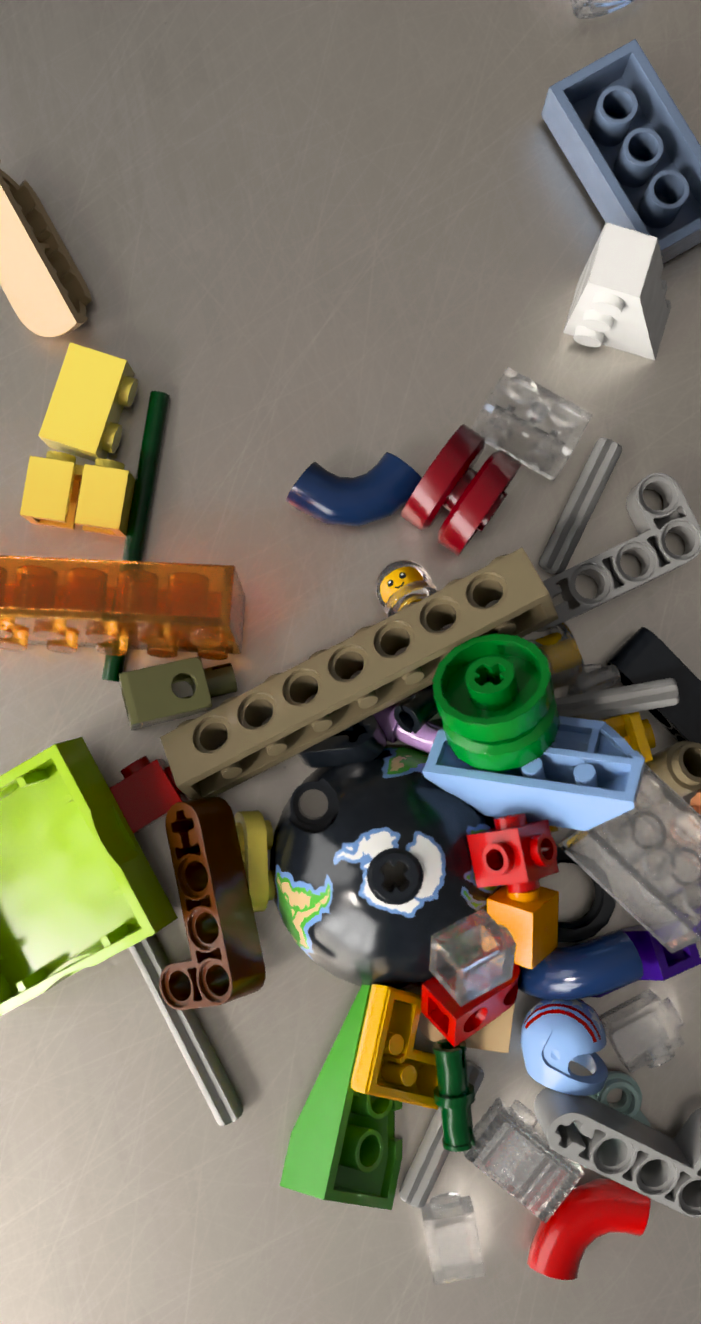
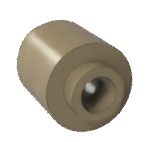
[642,741,701,802]

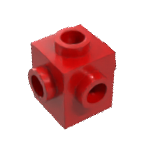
[466,813,559,894]

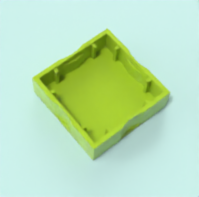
[0,737,178,1016]

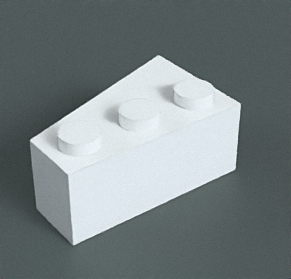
[563,222,671,360]

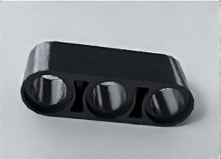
[605,627,701,744]

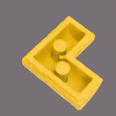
[351,984,439,1110]

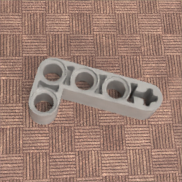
[534,473,701,632]
[534,1088,701,1218]

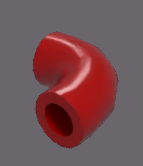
[527,1178,651,1280]

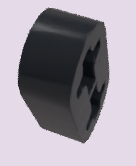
[298,715,387,768]

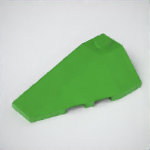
[280,985,402,1210]

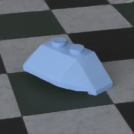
[423,716,646,831]

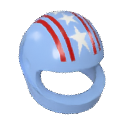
[520,999,608,1096]

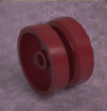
[401,424,522,556]

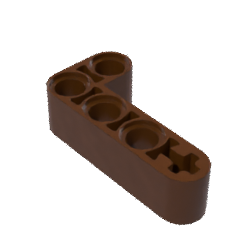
[159,797,266,1010]

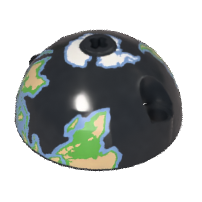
[270,744,504,990]

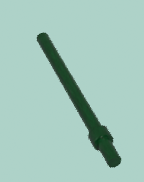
[102,391,170,682]

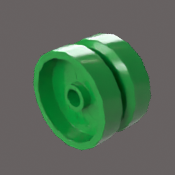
[432,633,560,772]

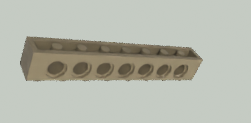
[160,547,559,800]

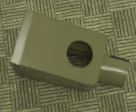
[119,656,237,731]

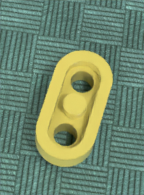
[234,810,275,912]

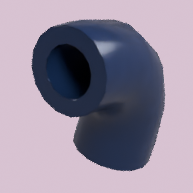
[286,452,422,526]
[517,930,643,1000]

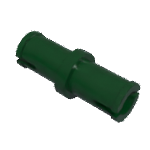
[433,1039,476,1152]

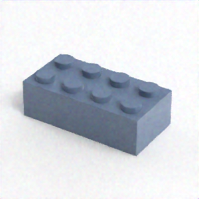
[541,39,701,264]

